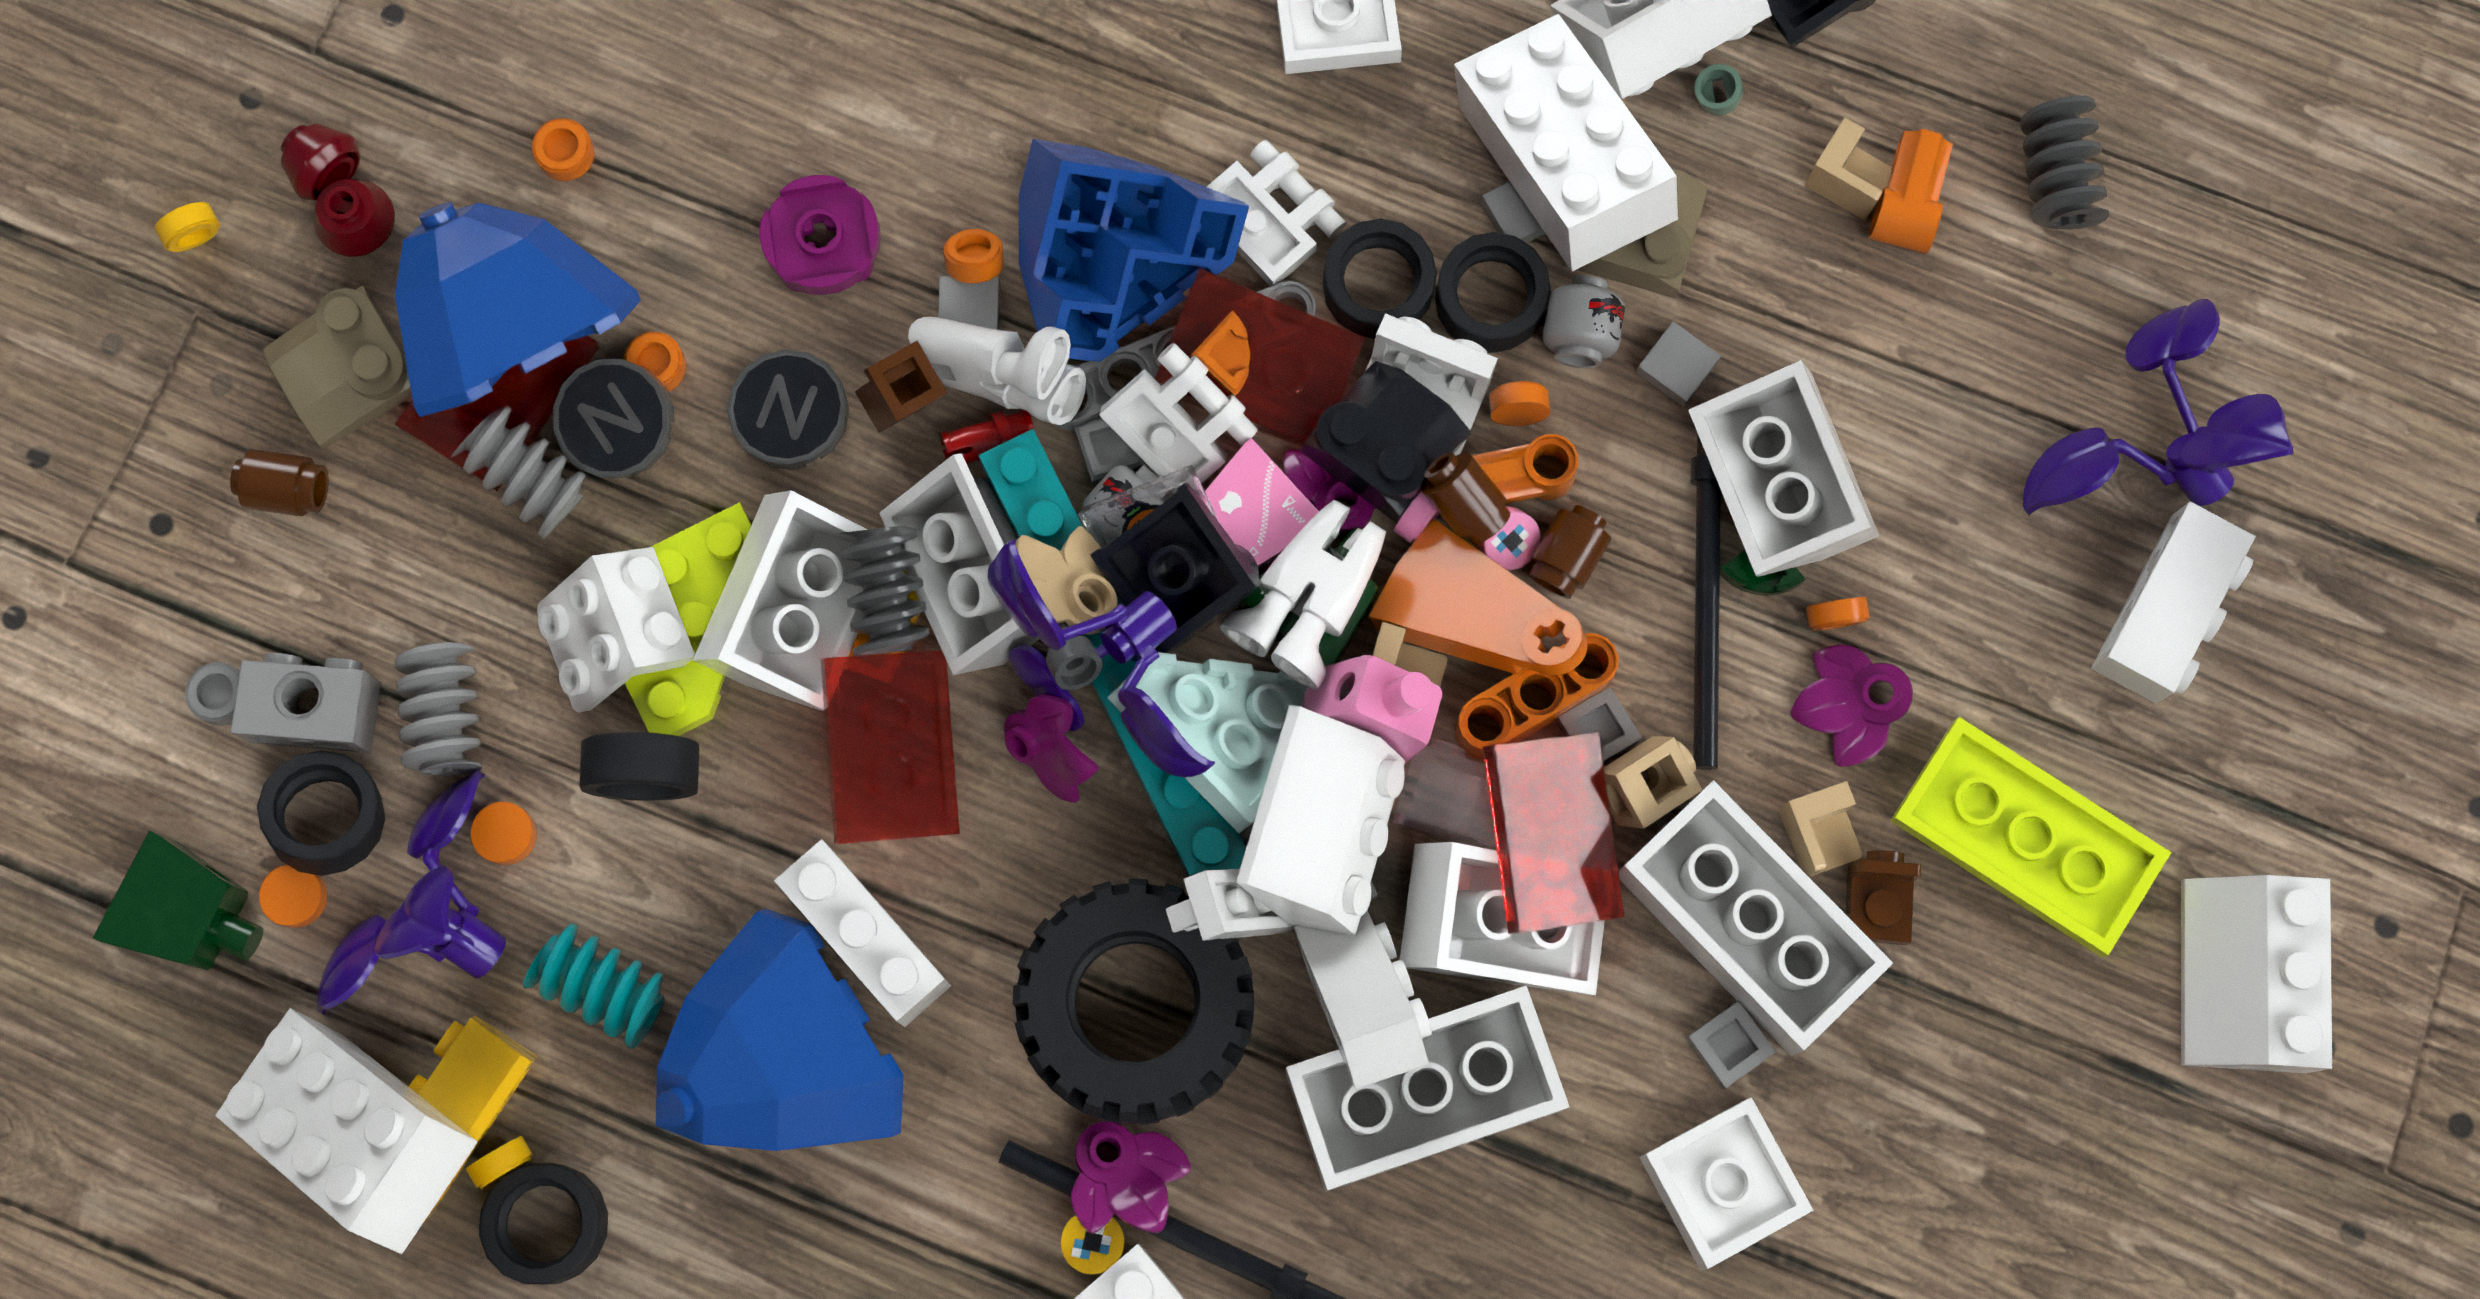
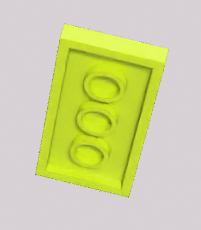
[1890,717,2172,958]

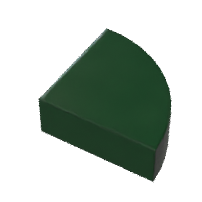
[1720,550,1806,596]

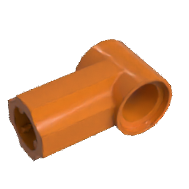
[1868,129,1953,255]
[1472,434,1578,504]

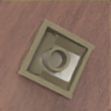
[1562,167,1708,298]
[263,286,412,449]

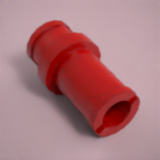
[939,409,1034,464]

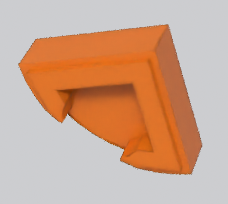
[1190,310,1251,396]

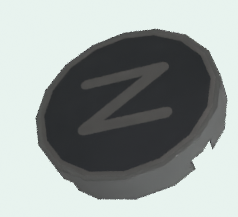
[727,350,849,470]
[553,359,674,478]

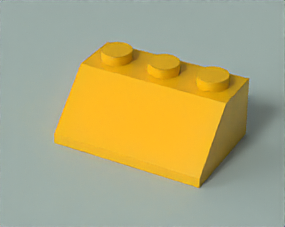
[409,1015,539,1223]

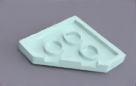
[1107,652,1306,833]

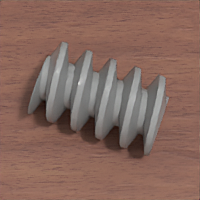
[450,405,586,540]
[395,642,482,776]

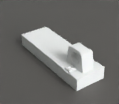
[1166,869,1296,941]

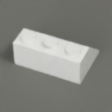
[1550,0,1772,99]
[1688,360,1879,577]
[879,453,1040,675]
[693,490,867,711]
[1236,705,1405,935]
[2181,875,2332,1073]

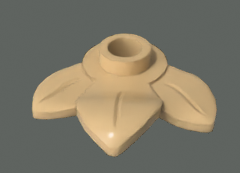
[1016,526,1117,635]

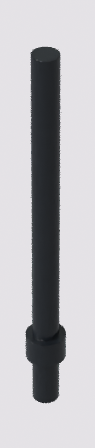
[1690,433,1721,770]
[999,1140,1346,1299]

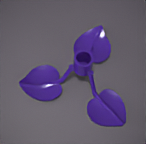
[2023,299,2294,516]
[987,539,1215,778]
[317,770,506,1015]

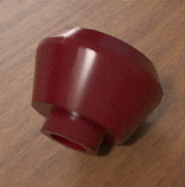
[281,123,360,201]
[314,179,395,257]

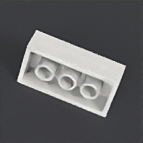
[1454,14,1678,271]
[1615,780,1893,1056]
[1285,985,1570,1192]
[215,1008,478,1254]

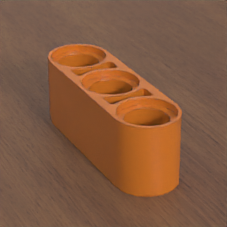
[1455,633,1619,759]

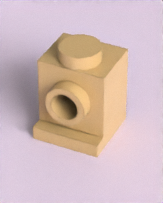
[1590,736,1702,828]

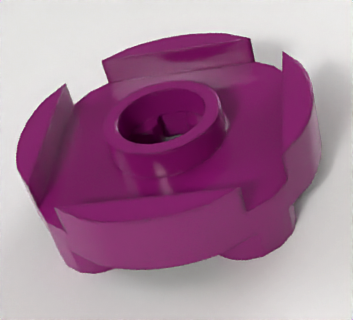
[759,175,881,295]

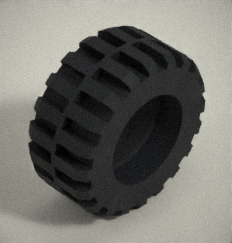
[1012,878,1254,1125]

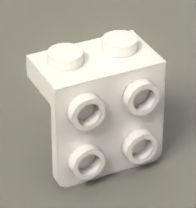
[1366,314,1498,456]
[537,547,695,712]

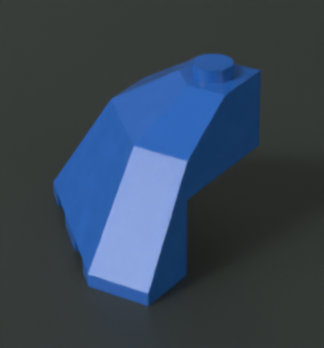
[1019,139,1249,362]
[395,202,641,417]
[656,908,904,1151]

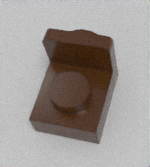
[1846,850,1921,945]

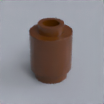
[230,449,329,517]
[1422,452,1510,544]
[1528,505,1612,599]

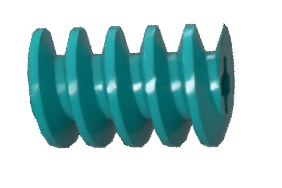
[523,923,665,1049]

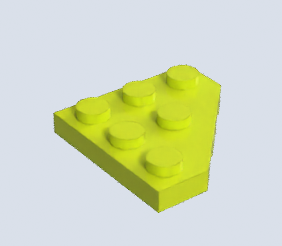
[625,502,752,736]

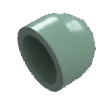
[1695,64,1743,115]

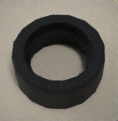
[1322,218,1437,339]
[1435,232,1551,353]
[579,732,699,801]
[257,750,385,876]
[479,1163,608,1284]

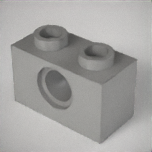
[231,653,381,753]

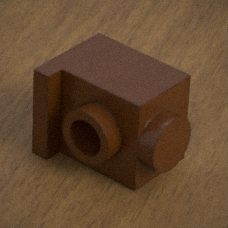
[855,341,947,433]

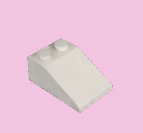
[1400,842,1610,995]

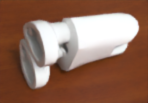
[908,317,1086,425]
[1219,499,1386,690]

